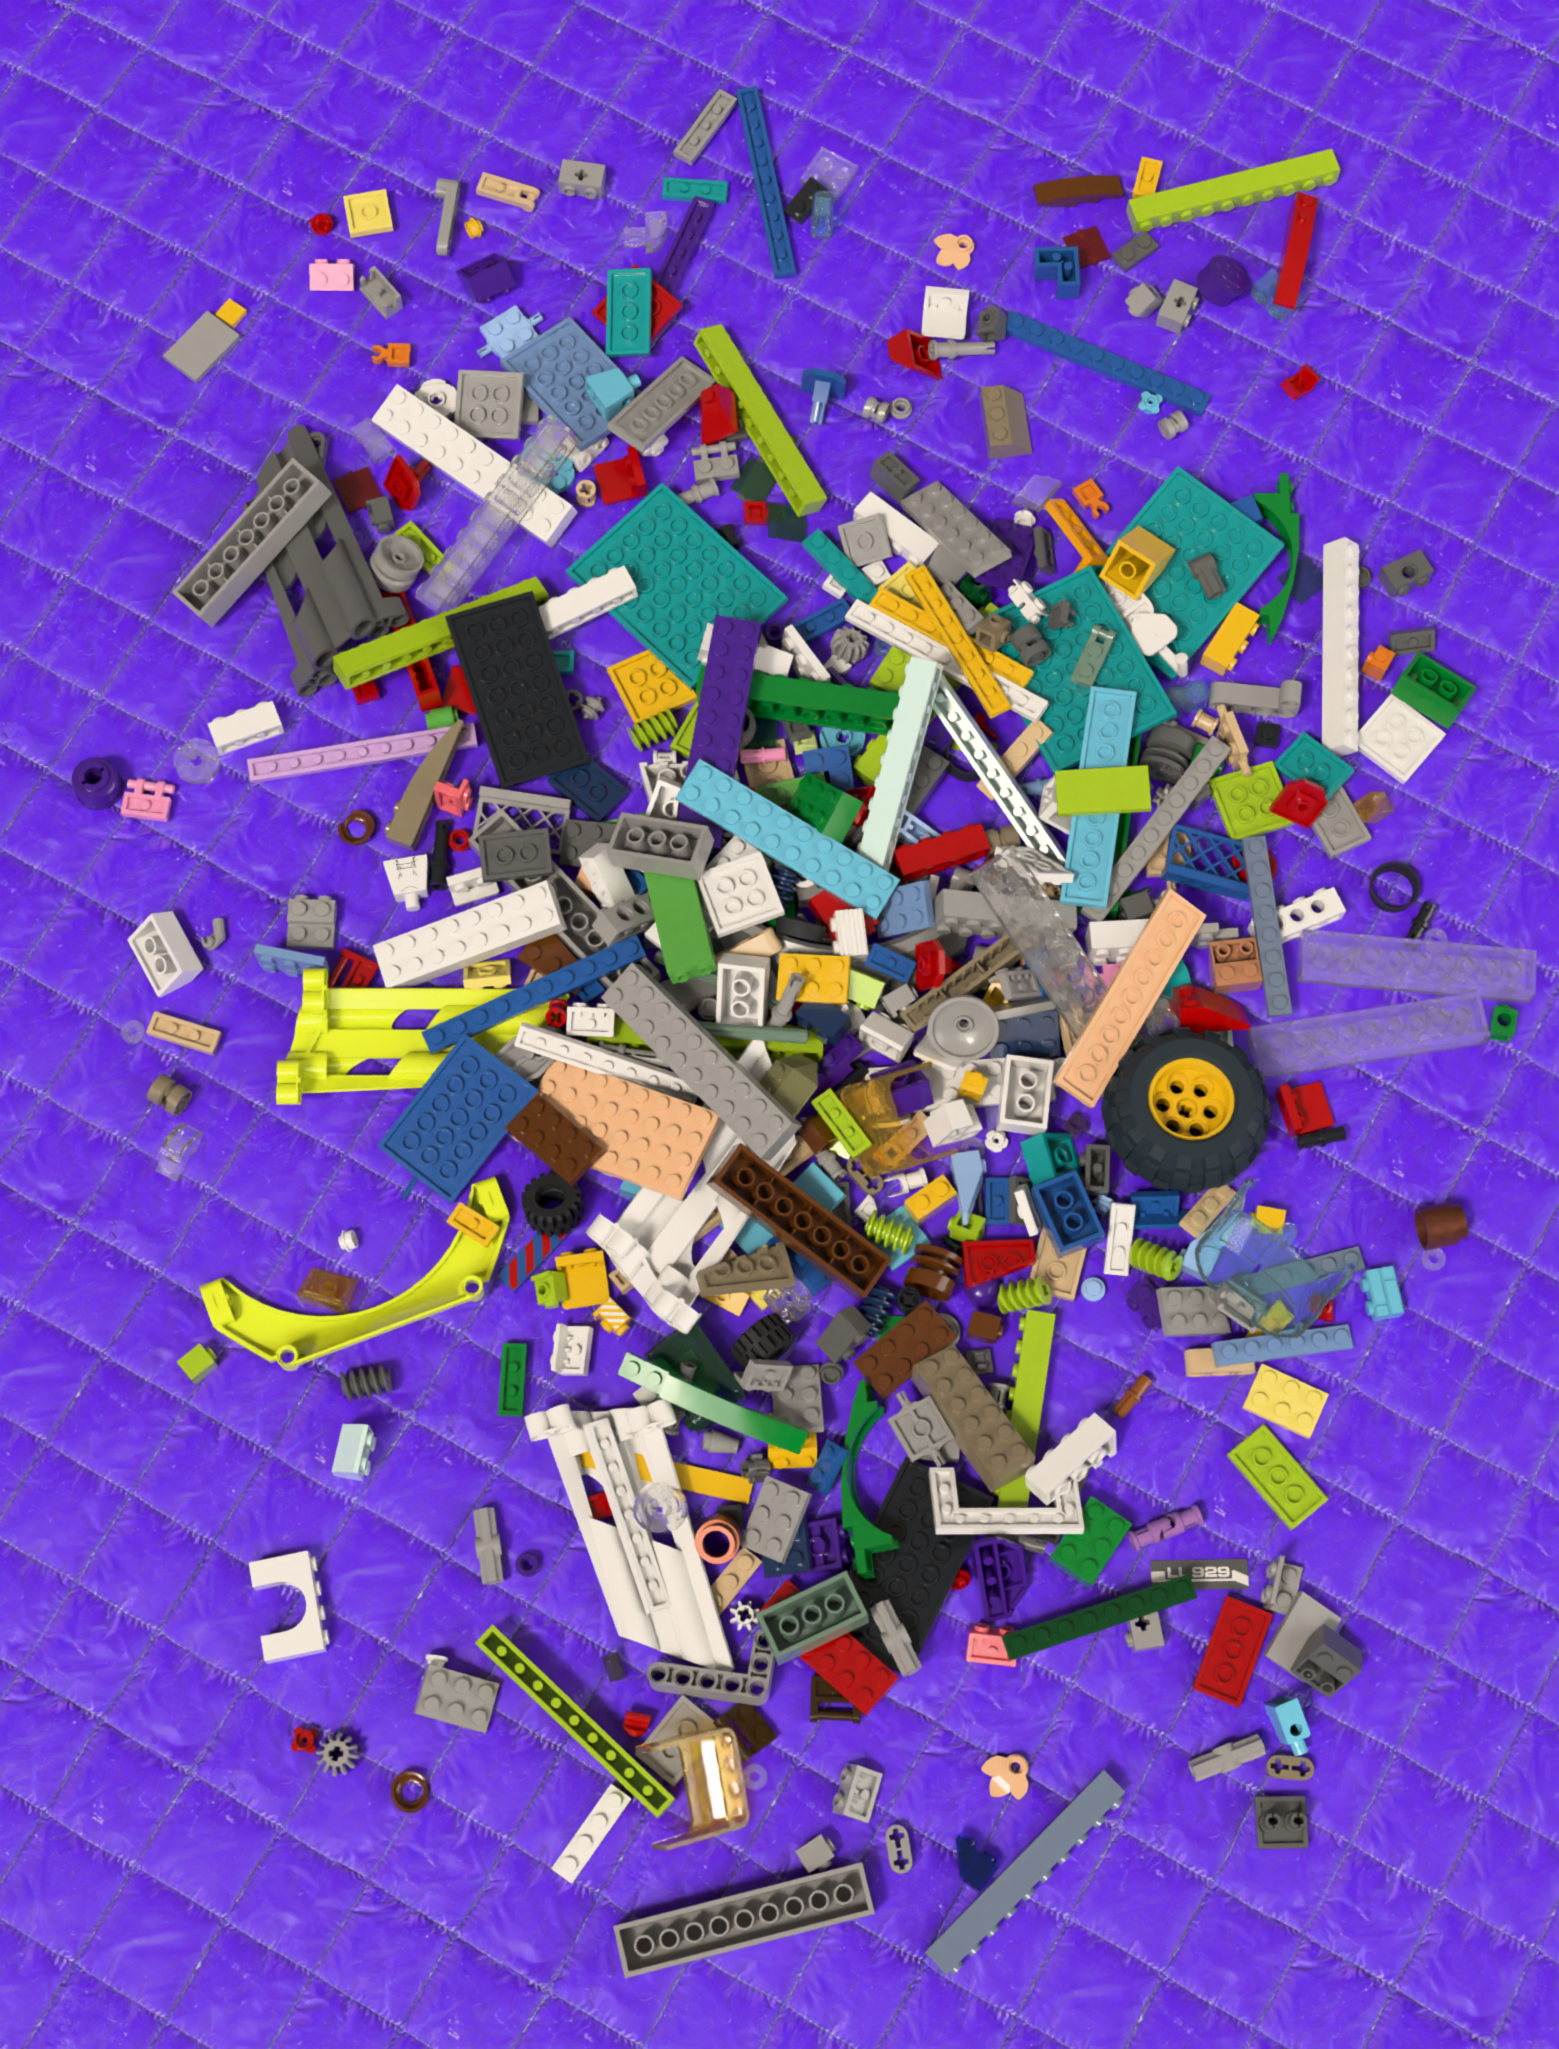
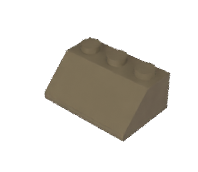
[979,385,1032,459]

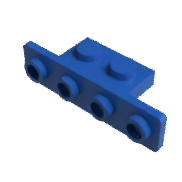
[1106,1191,1190,1230]

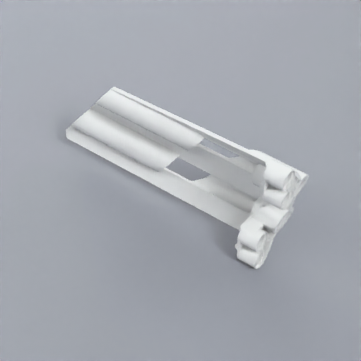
[586,1040,796,1334]
[524,1399,735,1672]

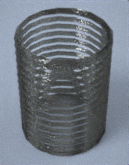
[602,1652,627,1682]

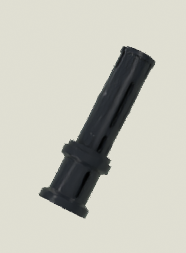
[428,820,450,891]

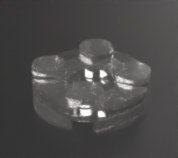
[173,738,221,784]
[763,1278,812,1324]

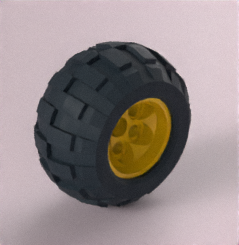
[1101,1027,1271,1194]

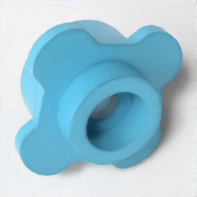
[1138,391,1163,414]

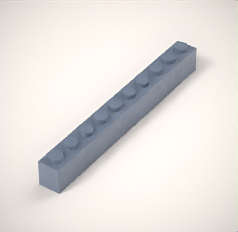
[924,1770,1125,1976]

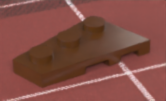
[517,934,583,996]

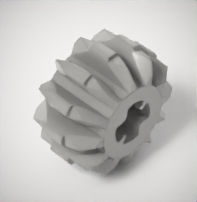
[830,626,869,665]
[316,1732,359,1777]

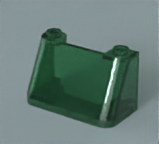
[644,1322,746,1436]

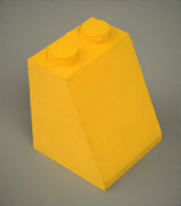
[1099,526,1176,601]

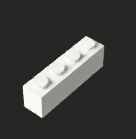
[853,491,939,568]

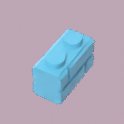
[1360,1266,1405,1322]

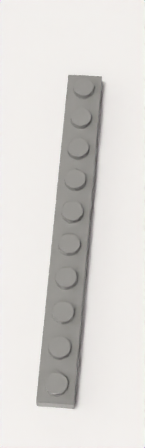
[1081,736,1231,922]

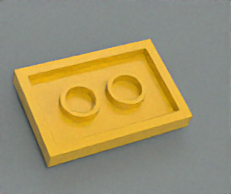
[776,953,851,1005]

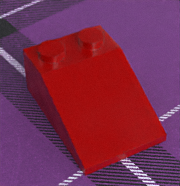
[1171,984,1250,1032]

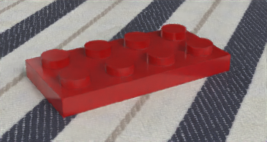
[1192,1595,1273,1708]

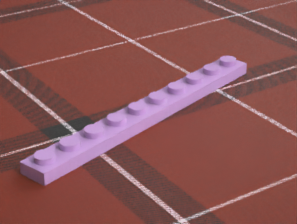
[247,723,478,784]

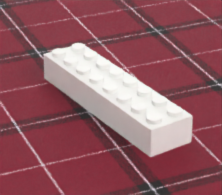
[373,880,567,988]

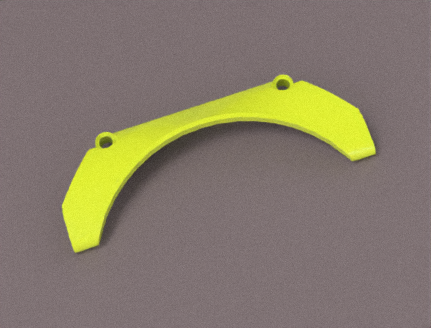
[199,1176,510,1371]

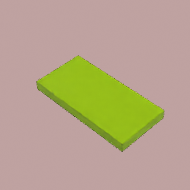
[1055,765,1151,817]
[1226,1424,1328,1531]

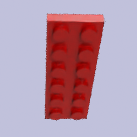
[754,1579,899,1716]

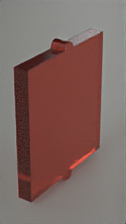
[1063,225,1111,270]
[334,467,382,514]

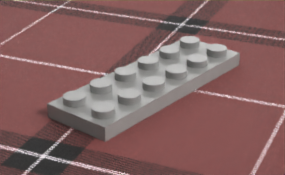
[607,356,716,453]
[900,480,1012,578]

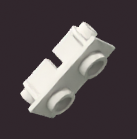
[1008,579,1049,624]

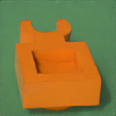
[372,343,411,367]
[1072,478,1109,520]

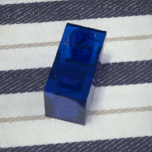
[954,1835,998,1893]

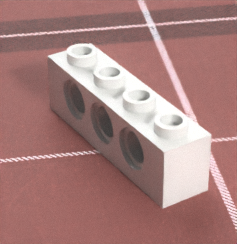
[1247,887,1346,944]

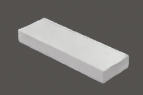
[1103,1202,1136,1276]

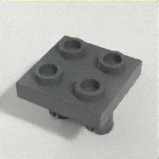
[1254,1796,1309,1849]

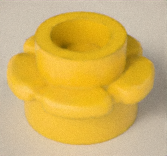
[464,217,483,239]

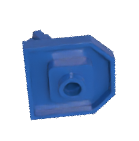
[801,368,846,425]

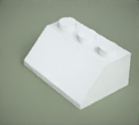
[127,911,203,997]

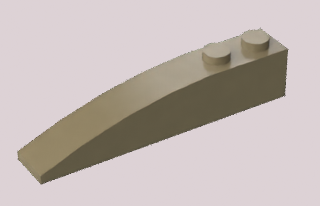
[385,719,466,852]
[900,931,1025,1033]

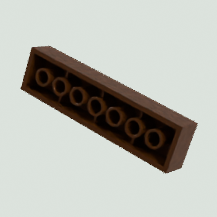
[706,1143,892,1299]

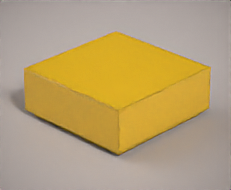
[215,299,247,329]

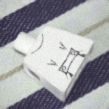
[383,854,429,912]

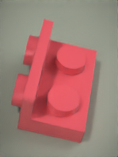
[434,778,473,818]
[966,1623,1018,1667]

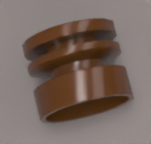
[903,1244,963,1301]

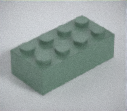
[756,1571,869,1666]

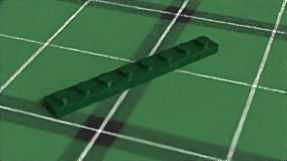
[1001,1574,1198,1661]

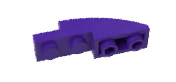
[807,1031,865,1102]

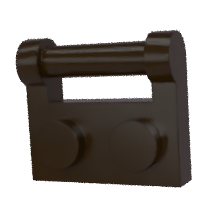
[810,1676,860,1724]
[713,1703,778,1763]

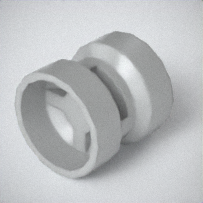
[862,396,891,425]
[1158,410,1189,440]

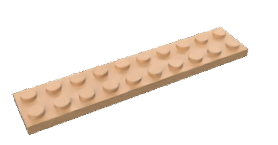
[1053,888,1207,1108]

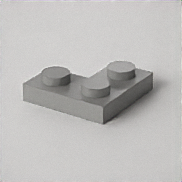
[1189,922,1239,949]

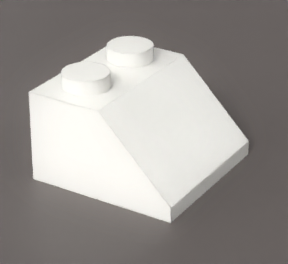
[859,1011,914,1064]

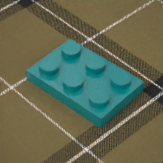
[1274,732,1354,800]

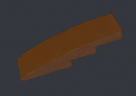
[1033,175,1123,207]

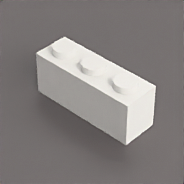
[207,701,284,756]
[578,843,635,909]

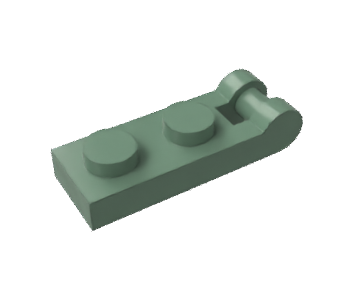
[1070,624,1117,689]

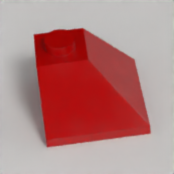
[887,329,942,380]
[698,383,738,446]

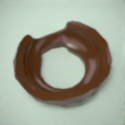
[338,810,375,846]
[391,1770,429,1813]

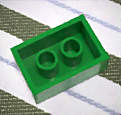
[1390,652,1477,730]
[786,772,863,844]
[1048,1496,1132,1589]

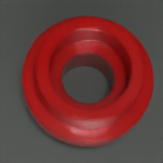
[448,829,471,852]

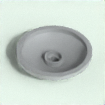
[928,995,999,1062]

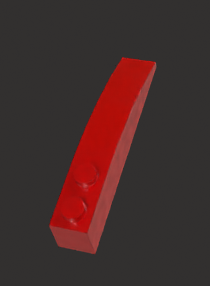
[1273,192,1318,310]
[381,592,443,712]

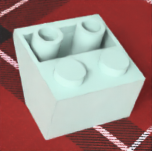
[332,1424,376,1481]

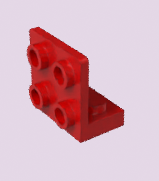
[593,446,647,506]
[441,665,477,716]
[1275,1082,1334,1138]

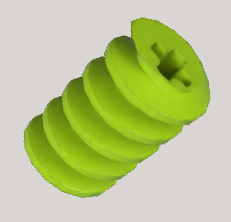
[626,708,678,752]
[862,1210,916,1256]
[1129,1238,1183,1281]
[997,1276,1052,1314]

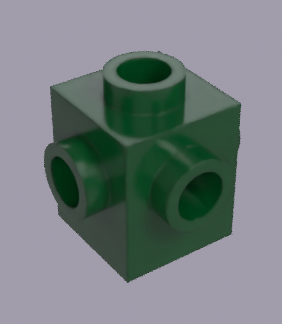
[959,574,992,610]

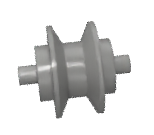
[580,696,605,720]

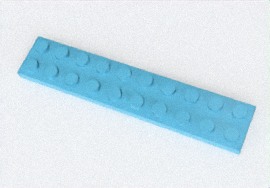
[1060,686,1137,910]
[675,759,900,920]

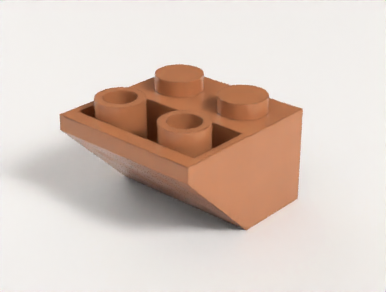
[1209,937,1263,994]

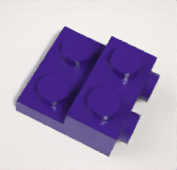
[1125,1274,1180,1333]
[795,1518,852,1576]

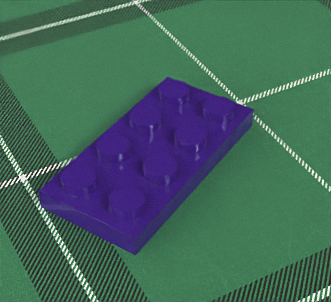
[974,518,1035,591]

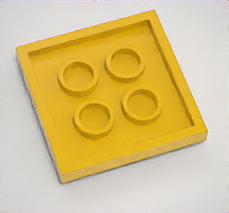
[607,650,697,726]

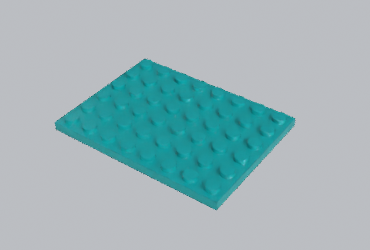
[1092,466,1284,681]
[565,483,788,691]
[973,565,1177,775]

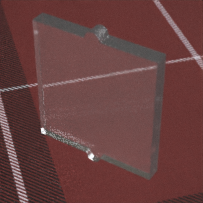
[1012,474,1062,512]

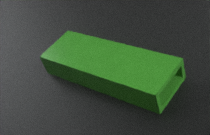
[644,871,718,984]

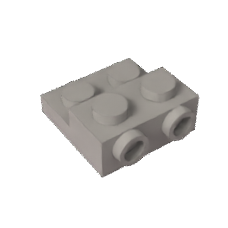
[286,895,337,950]

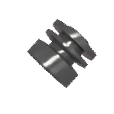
[1139,726,1197,784]

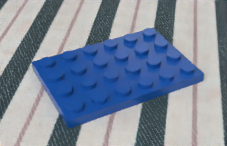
[377,1033,540,1204]

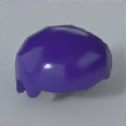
[963,1279,1000,1309]

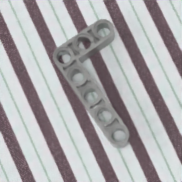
[647,1629,776,1706]

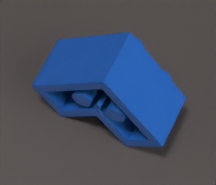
[1032,246,1080,299]
[803,745,855,792]

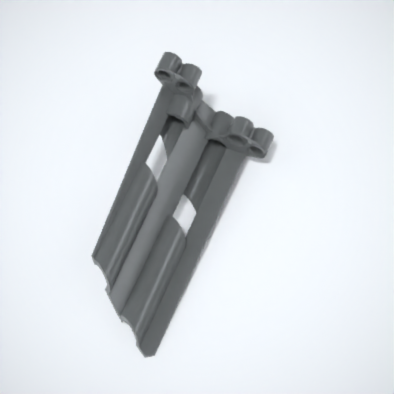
[243,424,409,697]

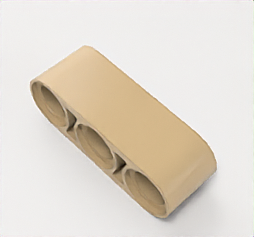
[715,927,783,967]
[1184,1348,1256,1377]

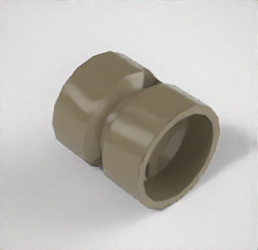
[984,824,1021,858]
[147,1074,192,1117]

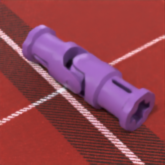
[1127,1504,1204,1552]

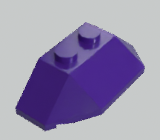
[970,1536,1028,1623]

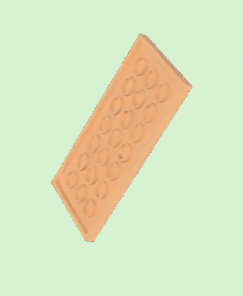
[513,1060,721,1201]

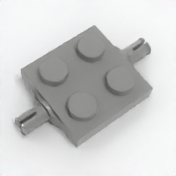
[887,1390,955,1468]

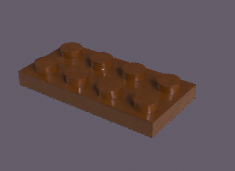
[505,1094,605,1187]
[853,1300,958,1400]

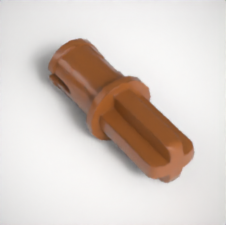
[1113,1374,1153,1419]

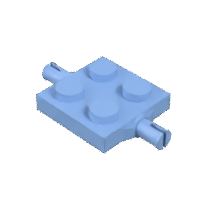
[477,305,543,360]

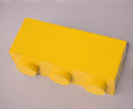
[1200,602,1260,676]

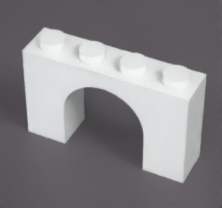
[249,1550,330,1664]

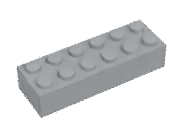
[929,889,1077,945]

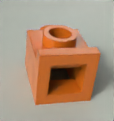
[1360,645,1395,682]

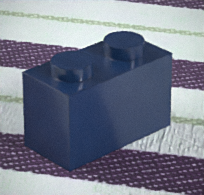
[795,1003,852,1047]

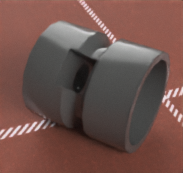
[1010,624,1051,667]

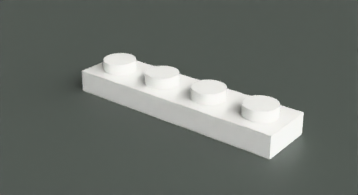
[551,1784,632,1884]

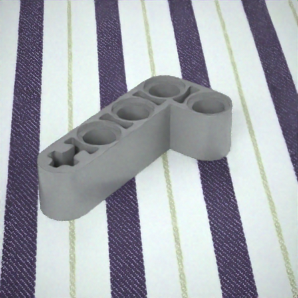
[1209,680,1302,718]

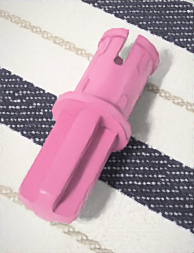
[740,746,786,765]

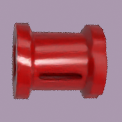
[545,999,569,1027]

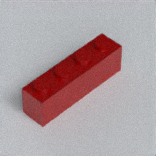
[893,824,991,883]

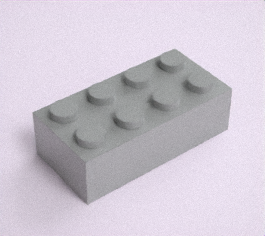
[606,812,714,880]

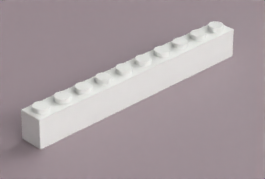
[1322,537,1359,757]

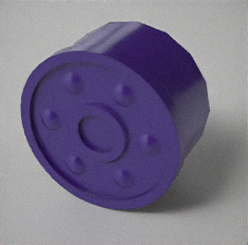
[1196,255,1247,307]
[71,757,123,810]

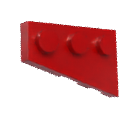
[961,1239,1036,1289]

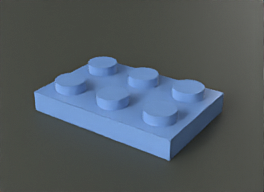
[877,880,935,939]
[254,944,331,979]

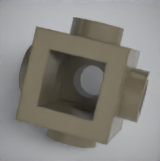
[975,612,1011,653]

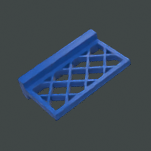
[1160,824,1250,902]

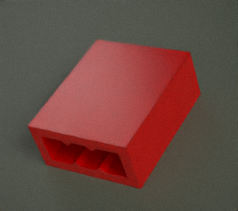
[808,890,879,942]

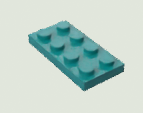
[606,268,652,357]

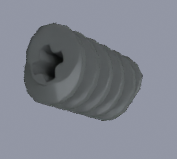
[340,1364,393,1402]

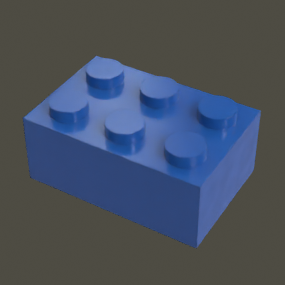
[1030,1170,1105,1259]

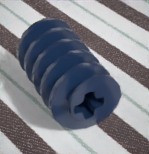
[770,865,800,917]
[859,1284,897,1338]

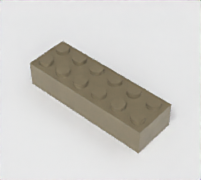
[911,1344,1035,1493]

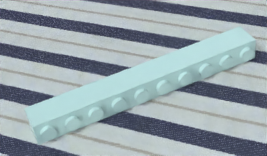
[856,656,944,873]
[933,674,1066,867]

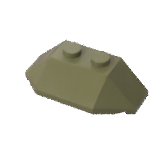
[759,1054,818,1118]

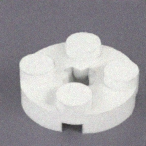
[414,379,457,419]

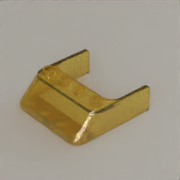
[840,1061,959,1176]
[635,1727,750,1850]

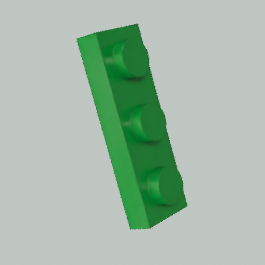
[498,1343,527,1418]

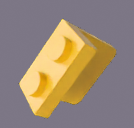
[555,1248,610,1310]
[768,1413,817,1469]

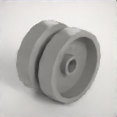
[368,534,424,593]

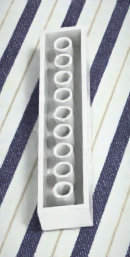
[371,384,578,548]

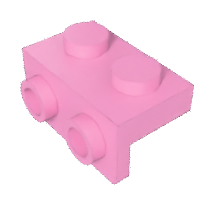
[309,259,355,291]

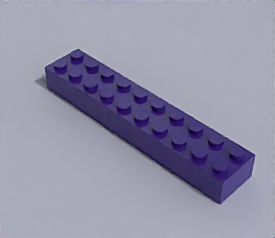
[677,615,762,852]

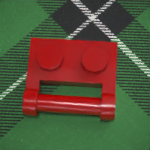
[328,948,380,988]

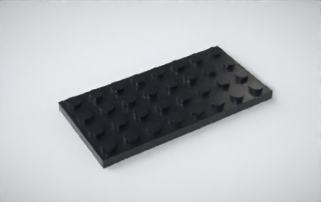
[445,591,590,789]
[848,1457,995,1678]

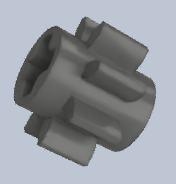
[740,1453,771,1484]

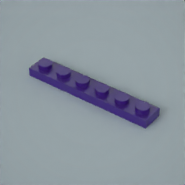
[655,196,715,296]

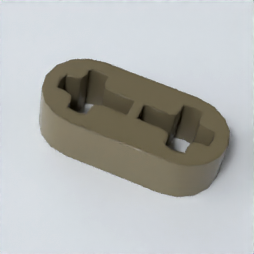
[846,1156,883,1197]
[1265,1755,1314,1781]

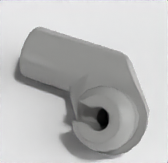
[202,918,226,950]

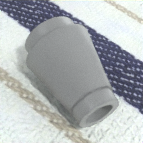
[702,1429,739,1454]

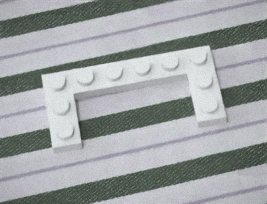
[929,1467,1084,1534]

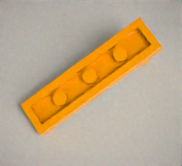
[1043,498,1108,573]

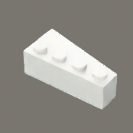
[697,623,793,677]
[642,776,683,872]

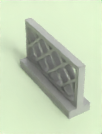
[473,786,573,856]

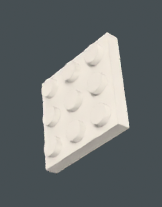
[1358,694,1446,785]
[696,851,785,938]

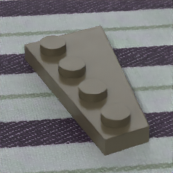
[696,1242,796,1297]

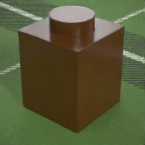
[799,1115,838,1155]
[966,1310,1004,1345]

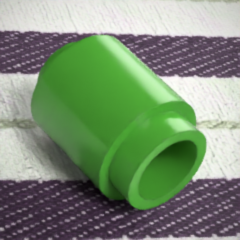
[424,705,459,730]

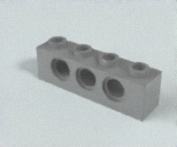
[592,892,655,947]

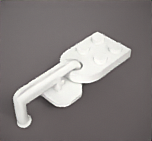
[1101,580,1188,677]

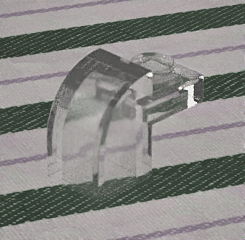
[623,211,667,254]
[156,1122,203,1181]

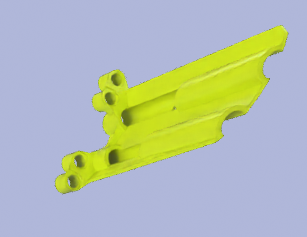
[276,968,570,1105]

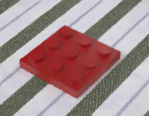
[591,264,683,343]

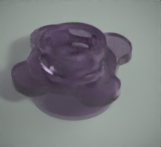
[1061,1113,1090,1140]

